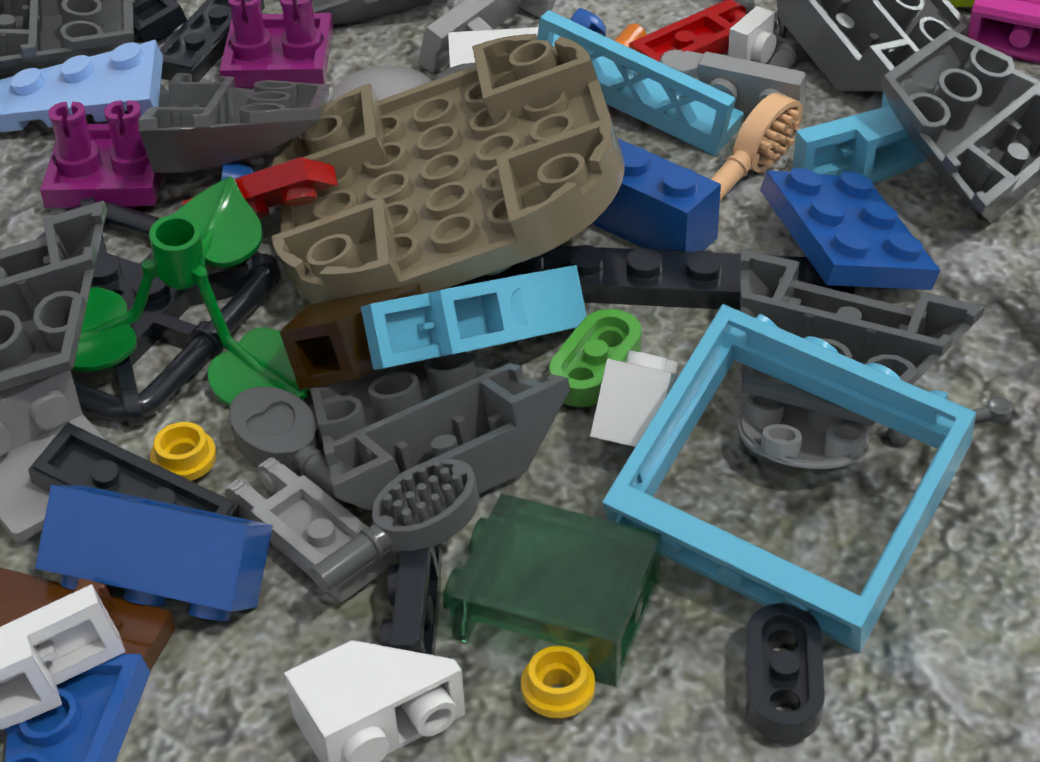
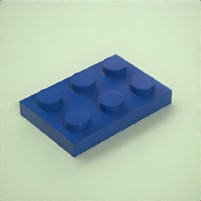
[760,168,940,290]

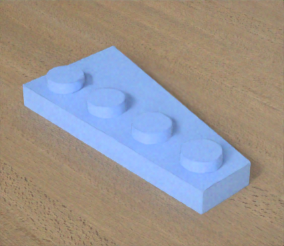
[0,40,163,132]

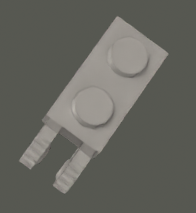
[660,49,806,121]
[224,457,394,603]

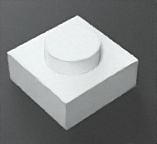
[728,6,776,64]

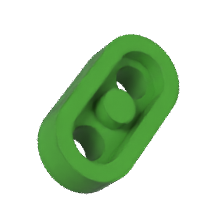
[549,309,642,407]

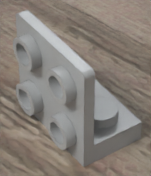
[0,370,106,542]

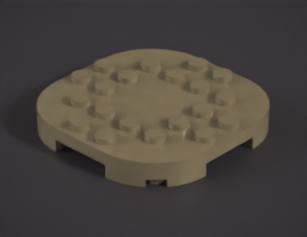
[272,34,625,304]

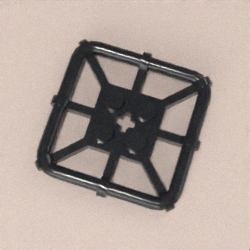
[36,197,281,428]

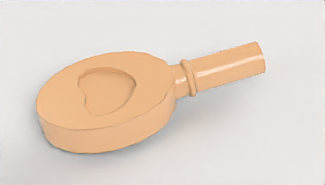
[711,93,803,201]

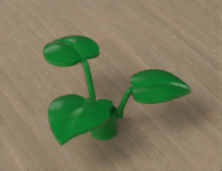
[71,176,311,407]

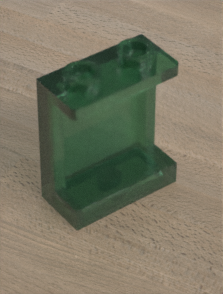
[443,493,661,687]

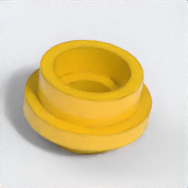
[150,422,217,481]
[521,646,595,718]

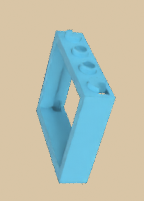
[602,304,976,652]

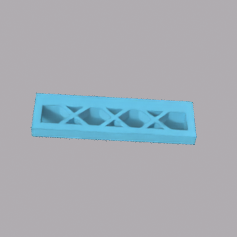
[537,10,744,156]

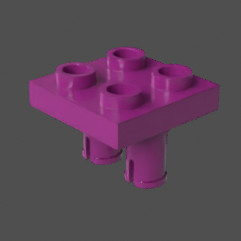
[219,0,333,89]
[40,100,163,209]

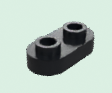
[745,603,825,742]

